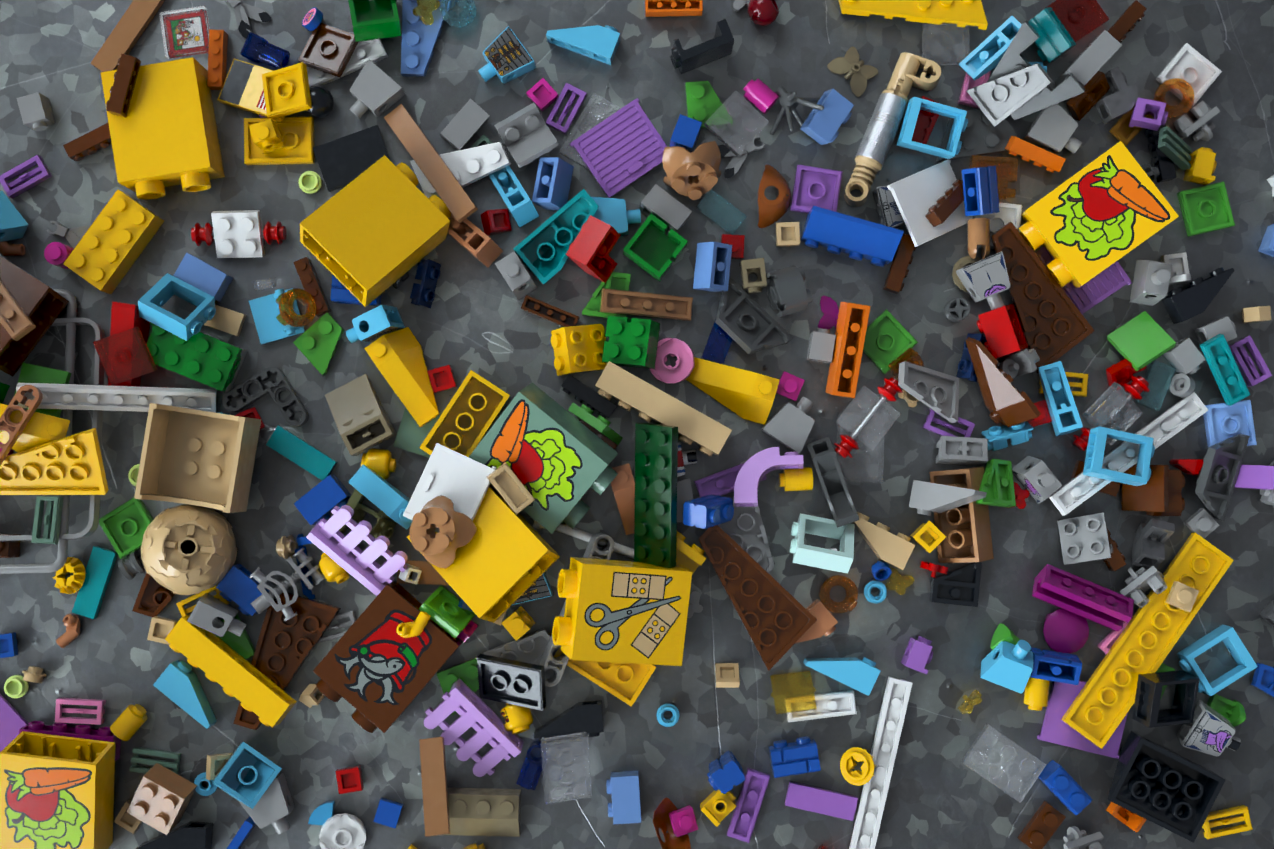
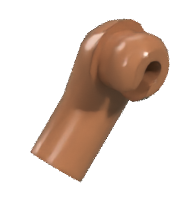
[0,241,25,256]
[56,614,80,648]

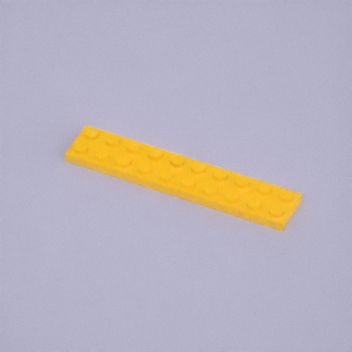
[1061,533,1234,749]

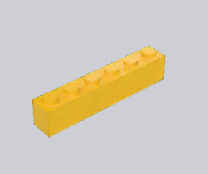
[165,615,297,728]

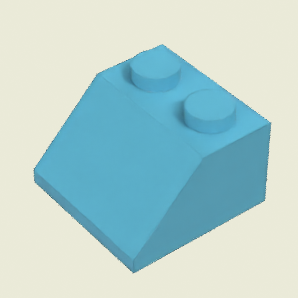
[212,742,282,809]

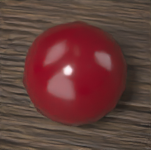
[747,0,779,26]

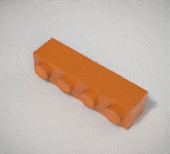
[645,0,703,17]
[207,29,228,90]
[1005,136,1066,173]

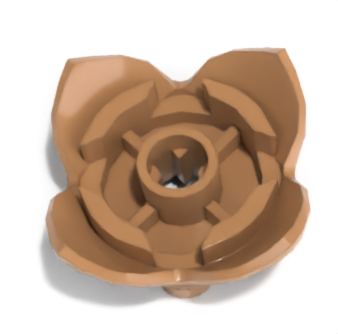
[662,141,721,200]
[409,495,477,569]

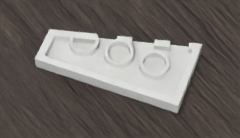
[410,142,511,199]

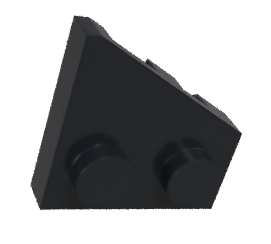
[930,562,982,607]

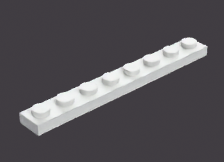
[16,383,216,413]
[1049,392,1208,516]
[849,676,912,849]

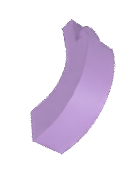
[734,447,804,507]

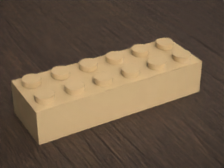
[595,361,732,457]

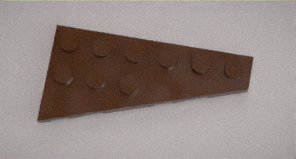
[990,222,1094,373]
[699,525,817,671]
[233,592,341,730]

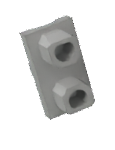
[1173,100,1220,142]
[996,348,1040,378]
[1120,565,1168,608]
[1063,826,1104,849]

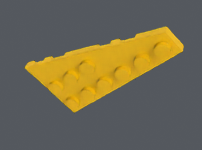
[838,0,988,30]
[0,428,109,495]

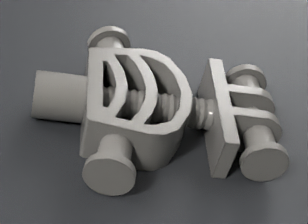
[249,548,325,621]

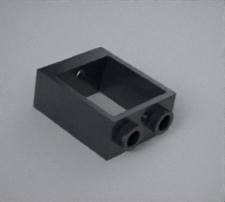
[1132,670,1199,728]

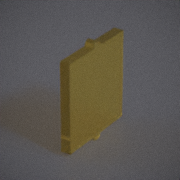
[770,671,817,714]

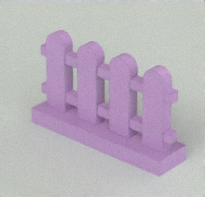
[306,505,408,596]
[424,678,524,777]

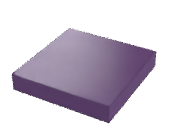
[790,165,843,213]

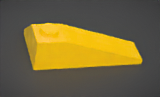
[364,327,439,427]
[685,357,780,425]
[0,403,70,452]

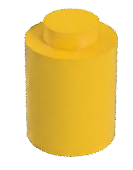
[779,467,813,491]
[1024,677,1050,711]
[110,704,148,741]

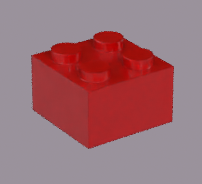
[977,304,1028,359]

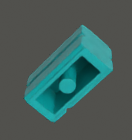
[1028,7,1076,63]

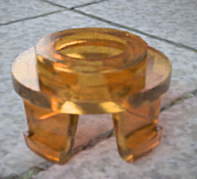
[1154,78,1194,118]
[275,289,316,327]
[819,575,858,613]

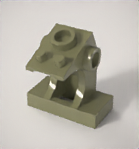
[339,489,397,539]

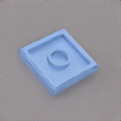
[1203,400,1257,447]

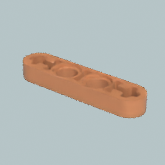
[0,385,43,465]

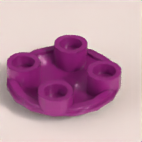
[1043,609,1089,654]

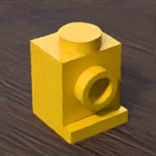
[249,119,285,154]
[1183,147,1217,185]
[910,520,946,553]
[501,605,536,641]
[700,789,737,827]

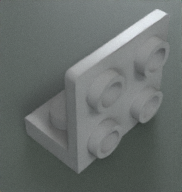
[494,102,559,167]

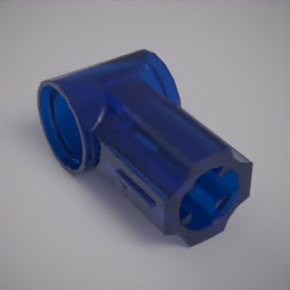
[240,32,290,69]
[516,740,549,790]

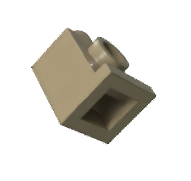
[739,258,767,294]

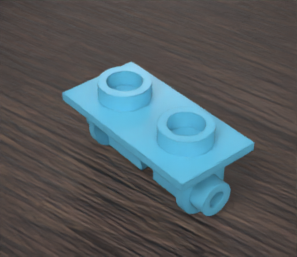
[981,421,1034,451]

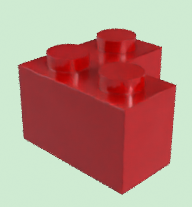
[566,215,621,283]

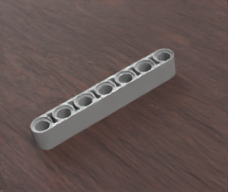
[539,532,614,687]

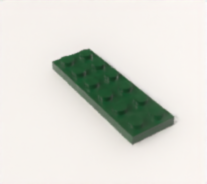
[634,422,678,568]

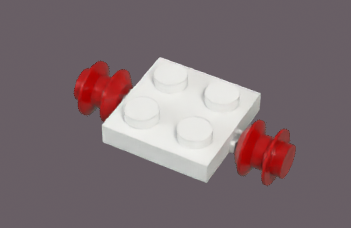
[191,210,286,258]

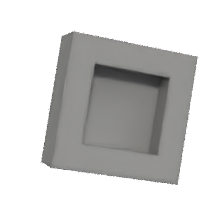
[1184,508,1219,539]

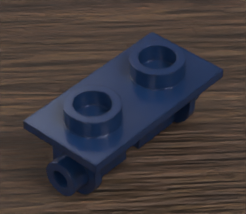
[410,259,441,309]
[956,333,987,382]

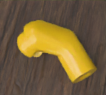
[396,611,431,638]

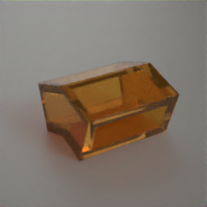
[888,348,924,381]

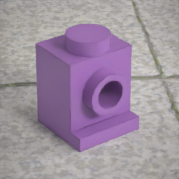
[1129,97,1168,131]
[901,636,933,675]

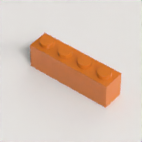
[825,302,871,398]

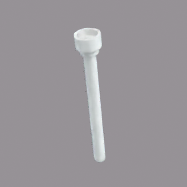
[533,520,634,559]

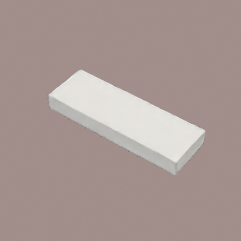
[785,690,857,722]

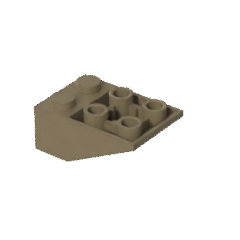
[325,374,397,456]

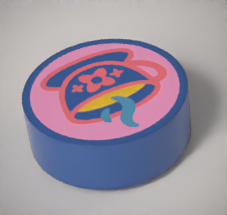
[302,7,323,31]

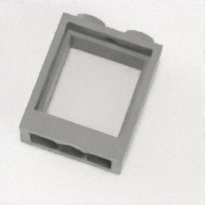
[1053,30,1122,87]

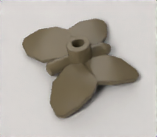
[827,46,878,97]

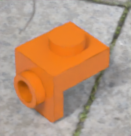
[1106,802,1147,833]

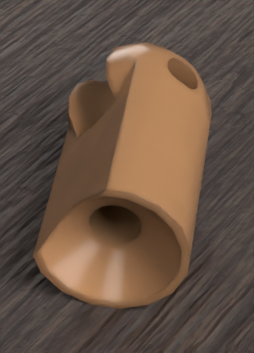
[967,218,990,259]

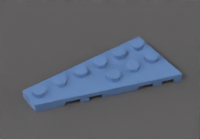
[401,0,452,77]

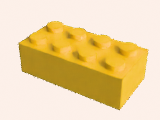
[63,189,164,294]
[419,370,510,457]

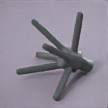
[770,86,824,135]

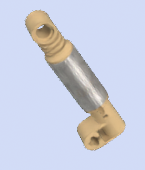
[844,52,941,207]

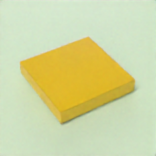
[262,62,312,120]

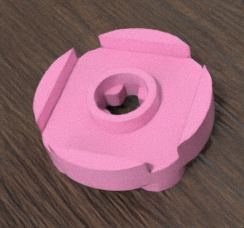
[650,338,695,384]

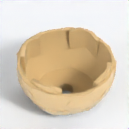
[141,504,237,595]

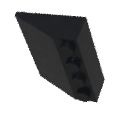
[1108,731,1225,843]

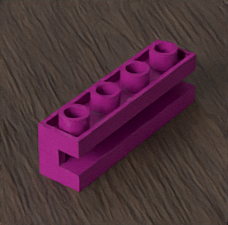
[1032,564,1134,631]
[19,721,121,762]

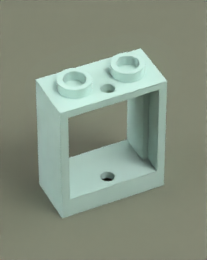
[790,513,855,574]

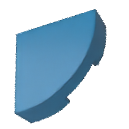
[308,801,335,825]

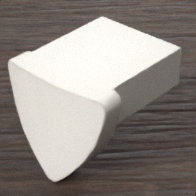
[1160,252,1191,285]

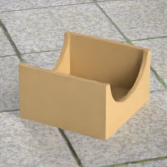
[134,403,261,513]

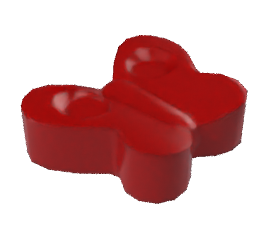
[1006,482,1030,509]
[920,561,949,578]

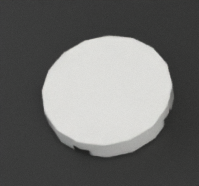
[319,813,367,849]

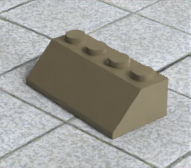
[445,787,521,837]

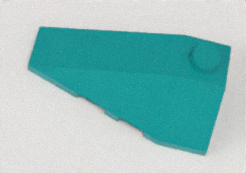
[513,189,599,285]

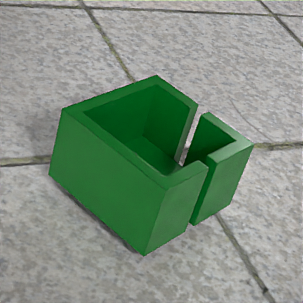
[348,0,401,42]
[623,213,688,281]
[602,316,660,369]

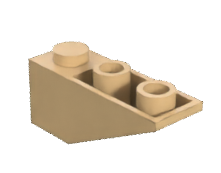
[852,512,915,570]

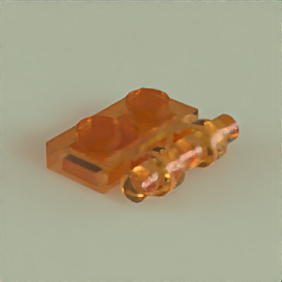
[970,155,1018,200]

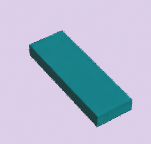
[1200,334,1250,406]
[266,425,337,480]
[72,546,118,619]

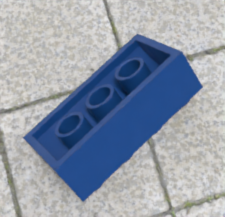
[800,206,904,267]

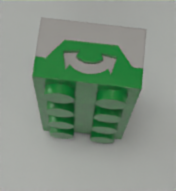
[136,322,248,392]

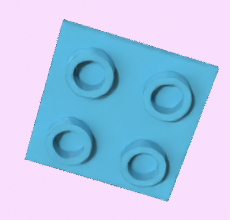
[249,288,305,345]

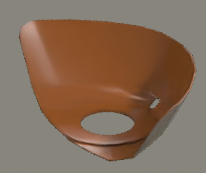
[758,164,791,228]
[653,797,691,849]

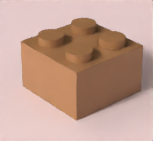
[126,763,197,835]

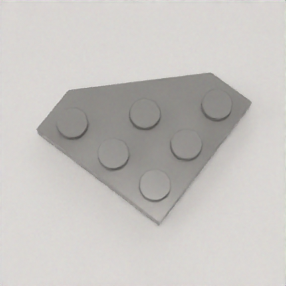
[703,497,774,574]

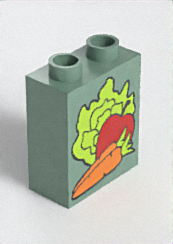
[469,383,618,534]

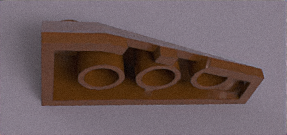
[965,337,1041,427]
[132,540,196,617]

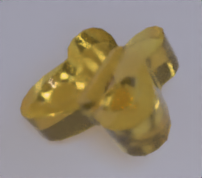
[413,0,440,25]
[885,568,914,595]
[958,690,982,714]

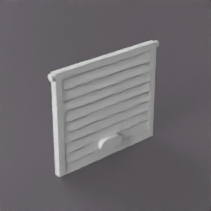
[887,159,973,247]
[403,443,496,533]

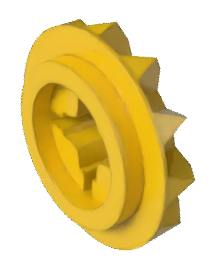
[53,557,86,594]
[840,747,876,786]

